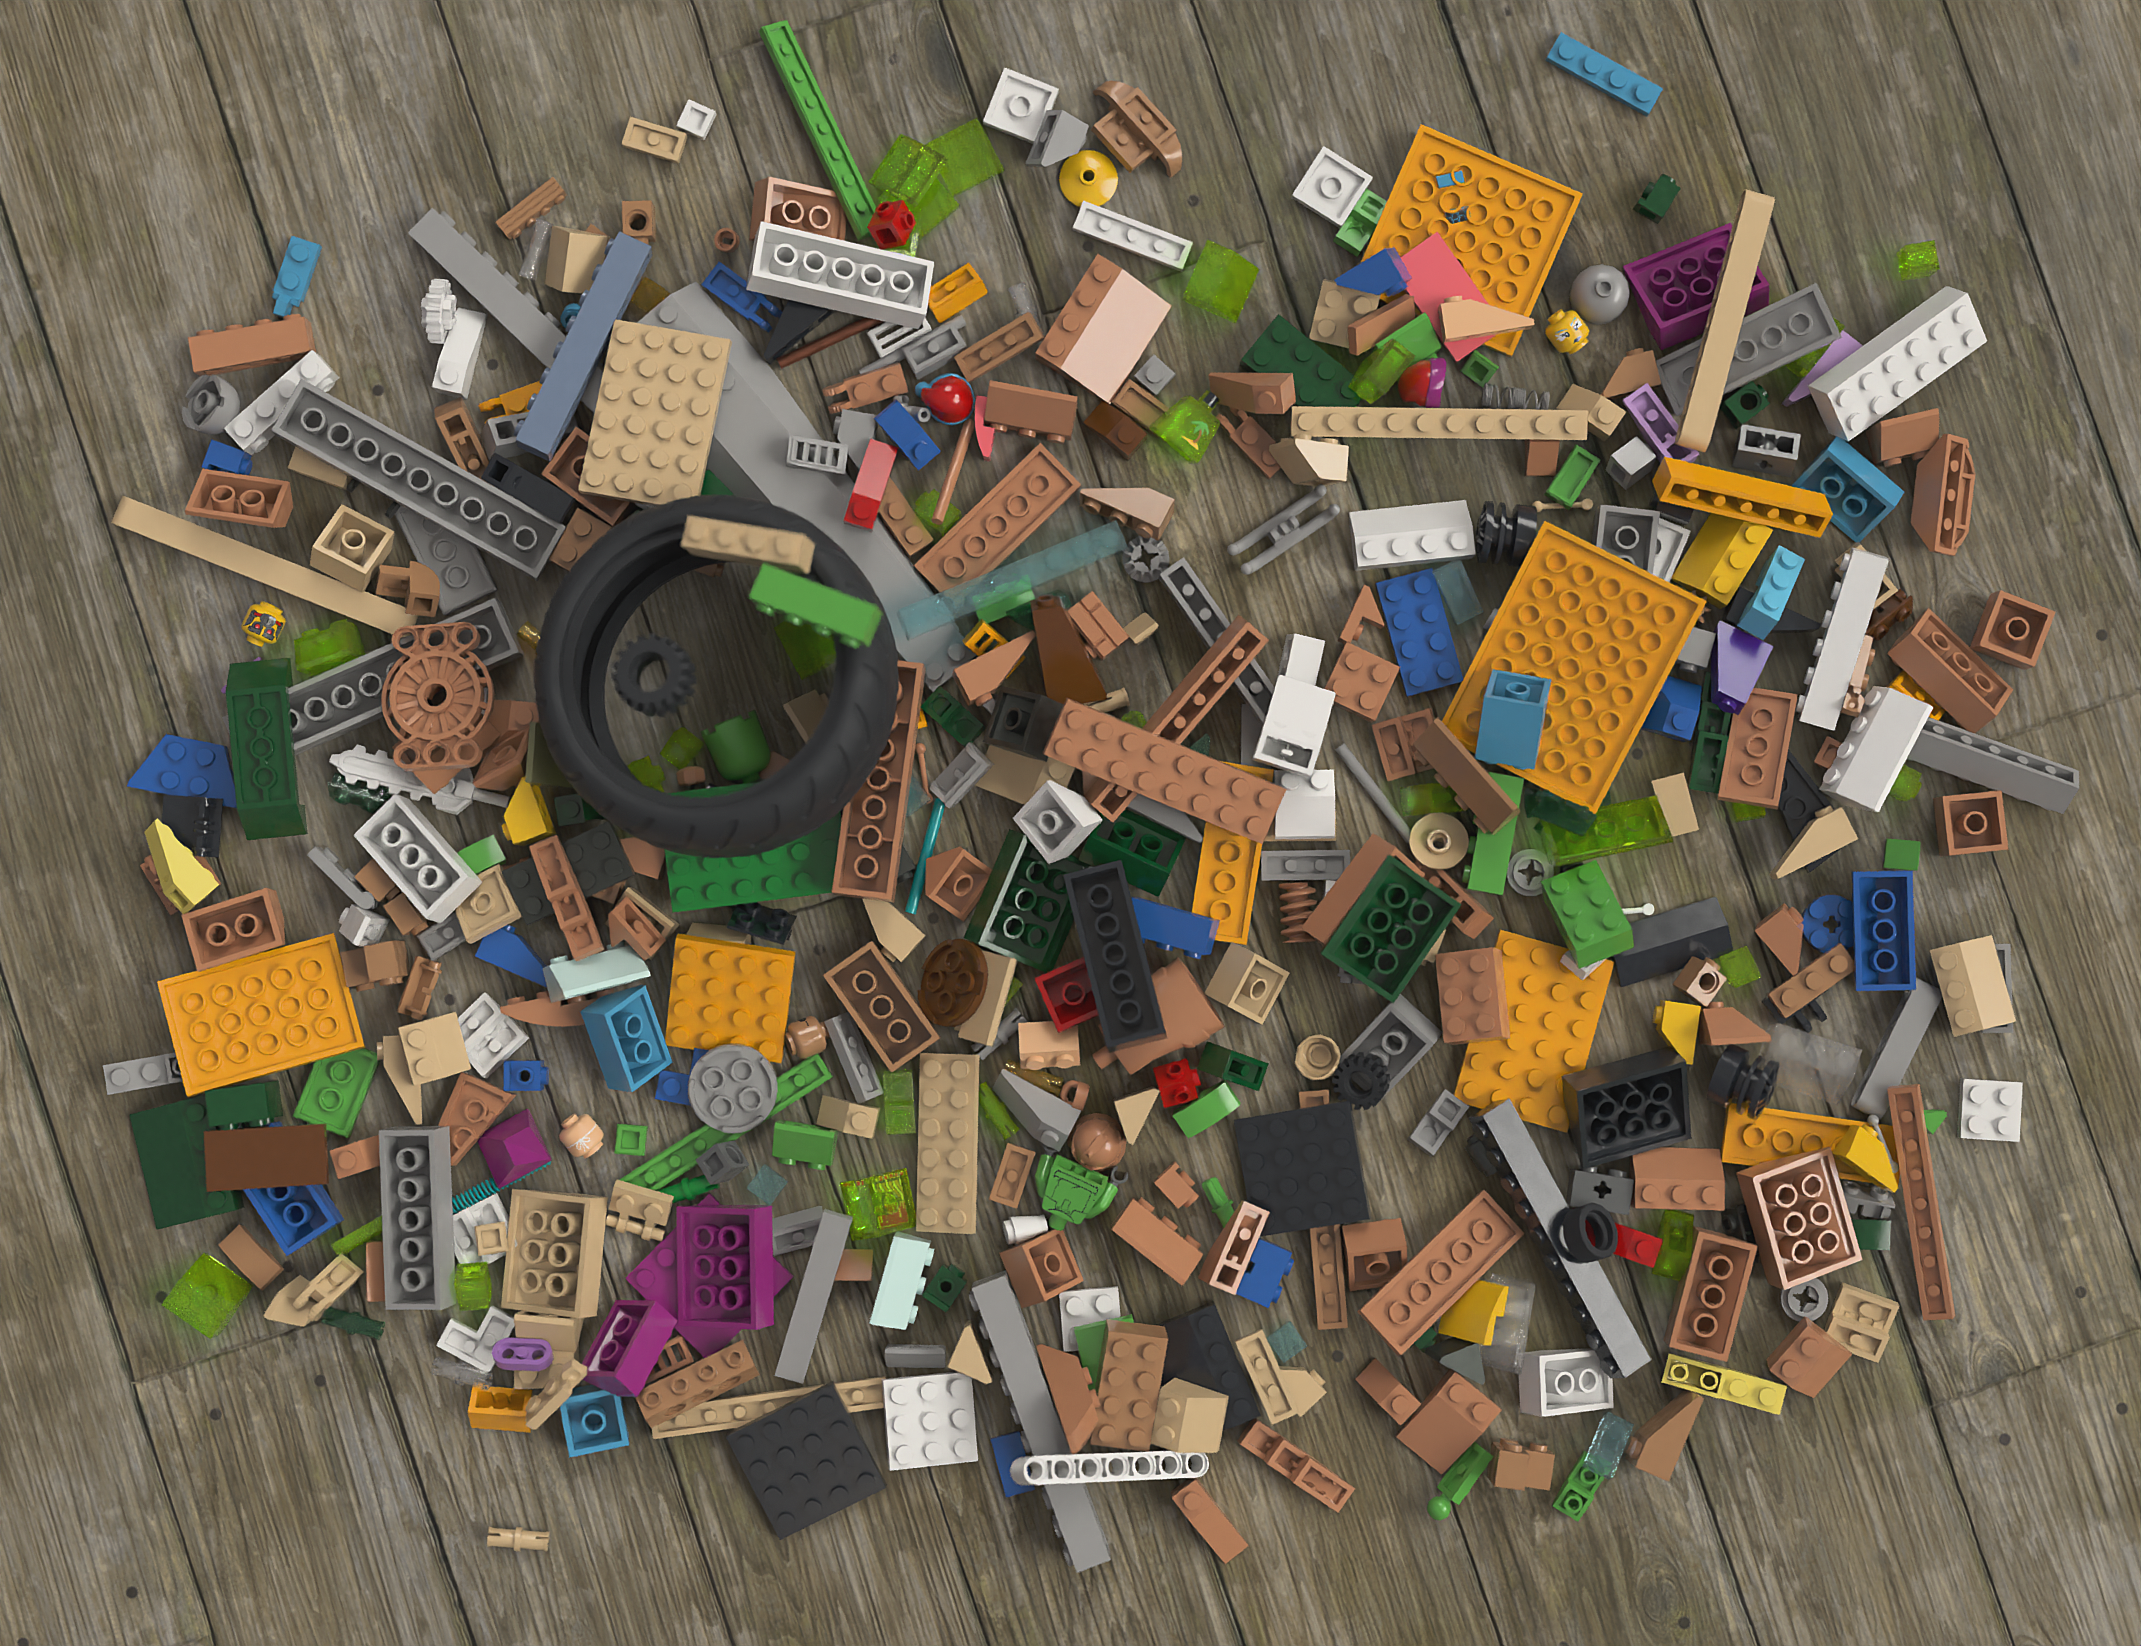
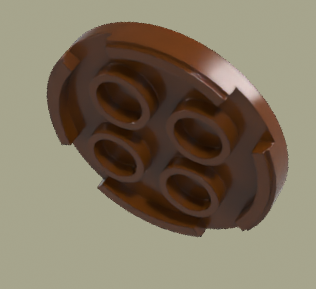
[918,939,988,1027]

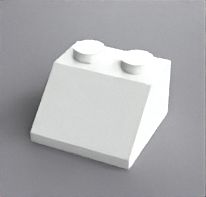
[1273,769,1335,839]
[1013,780,1103,864]

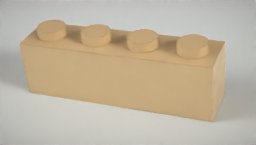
[681,516,815,574]

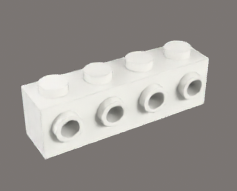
[224,350,340,455]

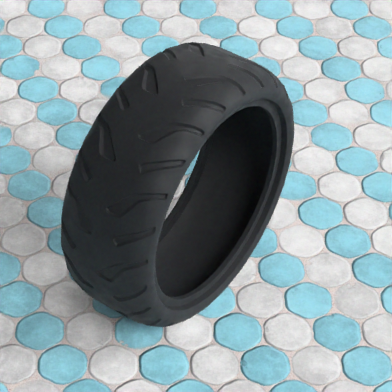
[534,495,899,858]

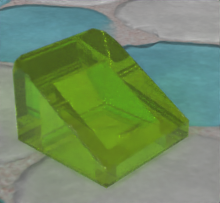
[659,726,704,770]
[1719,946,1761,988]

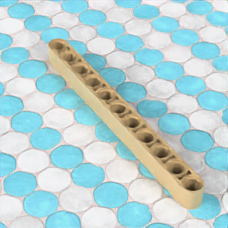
[111,496,419,638]

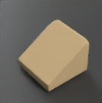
[1123,613,1159,646]

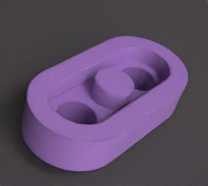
[492,1338,553,1371]

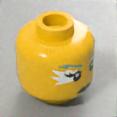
[1545,309,1589,355]

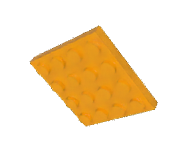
[665,933,796,1063]

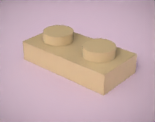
[622,117,687,164]

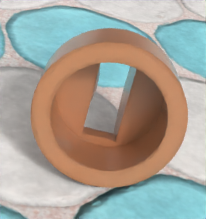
[714,228,740,253]

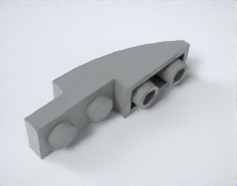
[103,1053,183,1095]

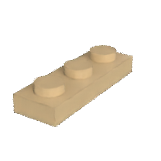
[1235,1329,1300,1425]

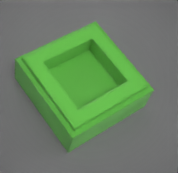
[614,1123,648,1156]

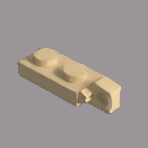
[525,1359,587,1430]

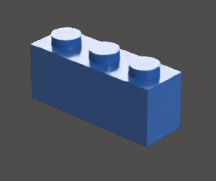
[1131,897,1220,959]

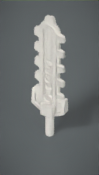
[329,744,510,815]

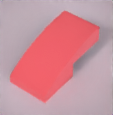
[975,395,995,461]

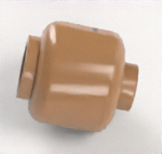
[785,1016,830,1059]

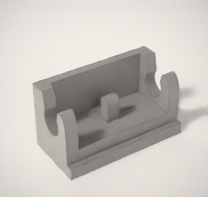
[929,742,994,808]

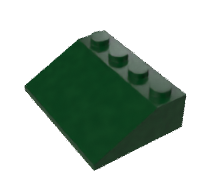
[963,829,1093,973]
[1320,854,1462,1003]
[129,1095,245,1230]

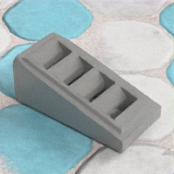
[786,435,849,475]

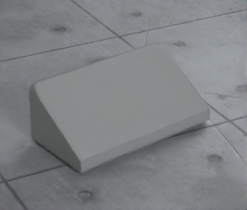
[901,321,967,379]
[772,1206,823,1256]
[885,1344,946,1368]

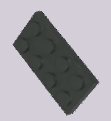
[502,821,636,925]

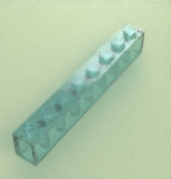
[896,520,1128,641]

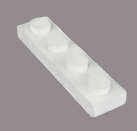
[1073,201,1193,272]

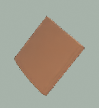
[1372,708,1435,781]

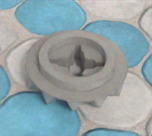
[1122,536,1169,582]
[1507,849,1554,896]
[1780,1278,1828,1322]

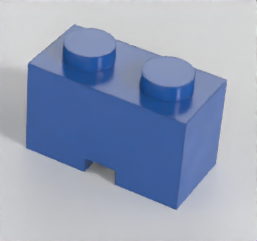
[1235,1237,1294,1308]

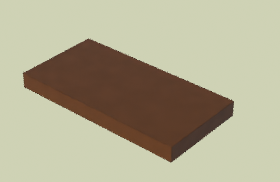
[204,1123,329,1192]

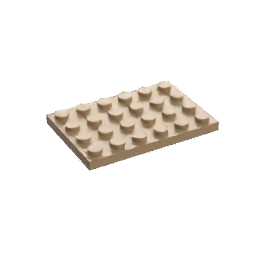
[578,319,732,506]

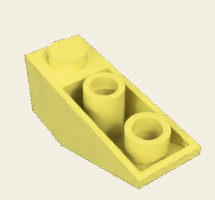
[144,819,219,914]

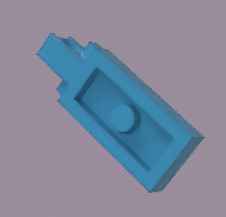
[272,236,322,318]

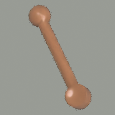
[915,743,933,804]

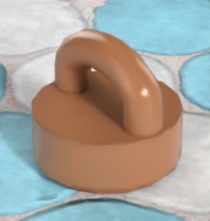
[1060,1080,1090,1111]

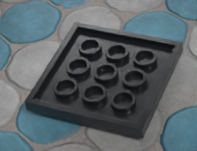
[1234,1100,1372,1236]
[726,1381,887,1540]

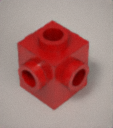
[867,200,916,250]
[1153,1058,1201,1108]

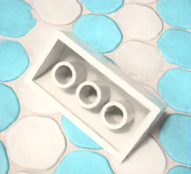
[1349,500,1476,571]
[1819,686,1933,812]

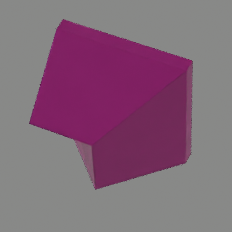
[477,1109,552,1188]

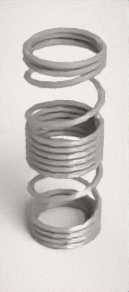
[1482,383,1550,410]

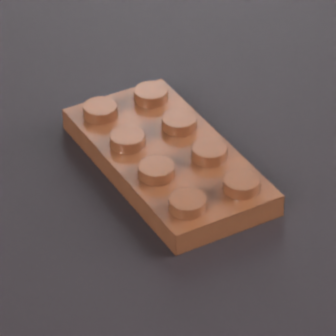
[1718,688,1798,809]

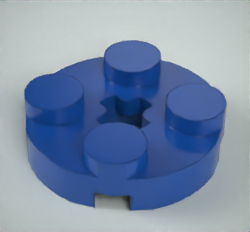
[1801,895,1854,953]

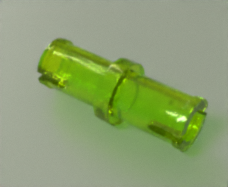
[978,1081,1020,1141]

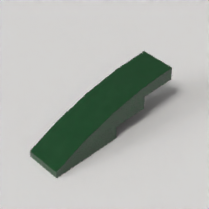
[1688,671,1731,794]

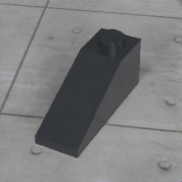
[763,299,837,365]
[1721,587,1821,634]

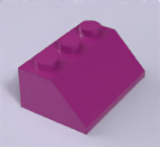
[582,1300,677,1397]

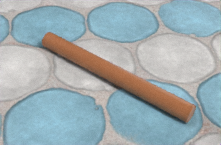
[931,419,975,525]

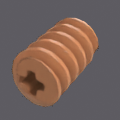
[1279,883,1317,943]

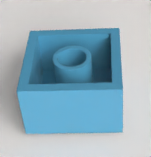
[560,1385,629,1458]

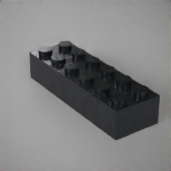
[1063,860,1167,1053]

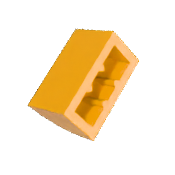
[468,1385,533,1433]

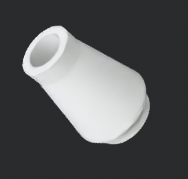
[1003,1215,1048,1246]

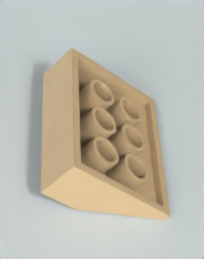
[501,1189,608,1318]

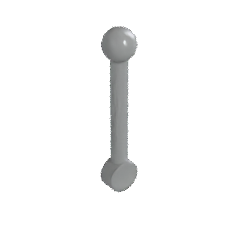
[1867,1114,1899,1173]

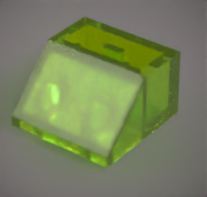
[774,621,835,680]

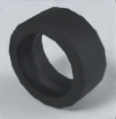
[1563,1203,1618,1263]

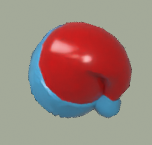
[915,373,975,425]

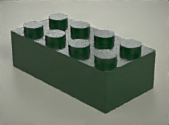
[1239,314,1370,438]

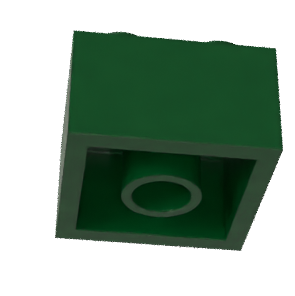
[205,1081,283,1130]

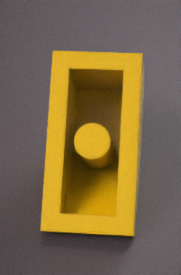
[1653,1000,1701,1065]

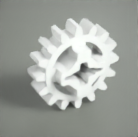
[421,279,457,344]

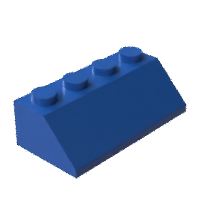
[1852,871,1916,991]
[243,1121,344,1256]

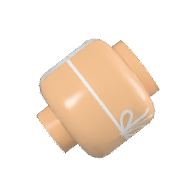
[559,1113,604,1158]

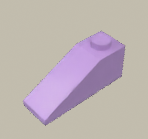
[1782,330,1863,407]
[1622,383,1699,463]

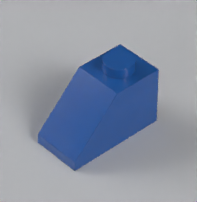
[874,400,941,471]

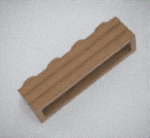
[496,177,567,240]

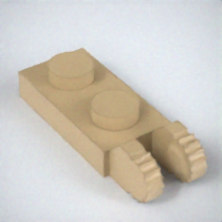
[292,1253,364,1321]

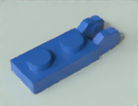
[701,261,783,333]

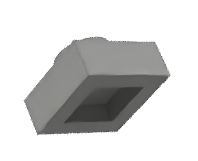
[1134,355,1175,397]

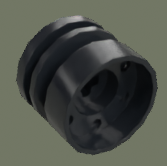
[1475,501,1537,567]
[1707,1044,1779,1121]

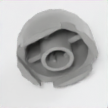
[1569,264,1630,325]
[182,374,240,435]

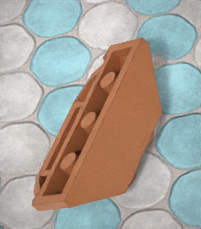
[1911,434,1975,556]
[1036,1344,1100,1454]

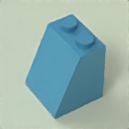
[1475,669,1552,770]

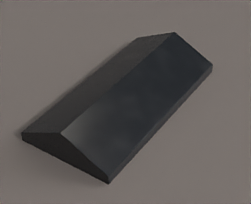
[1611,897,1734,987]

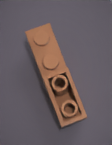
[500,989,614,1027]

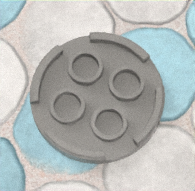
[688,1043,778,1133]

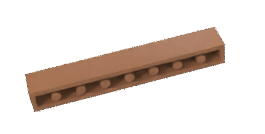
[1084,615,1269,822]

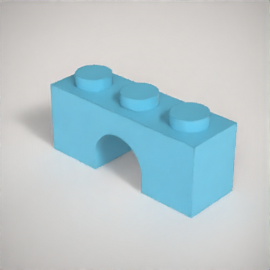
[1737,545,1805,640]

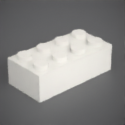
[354,794,482,924]

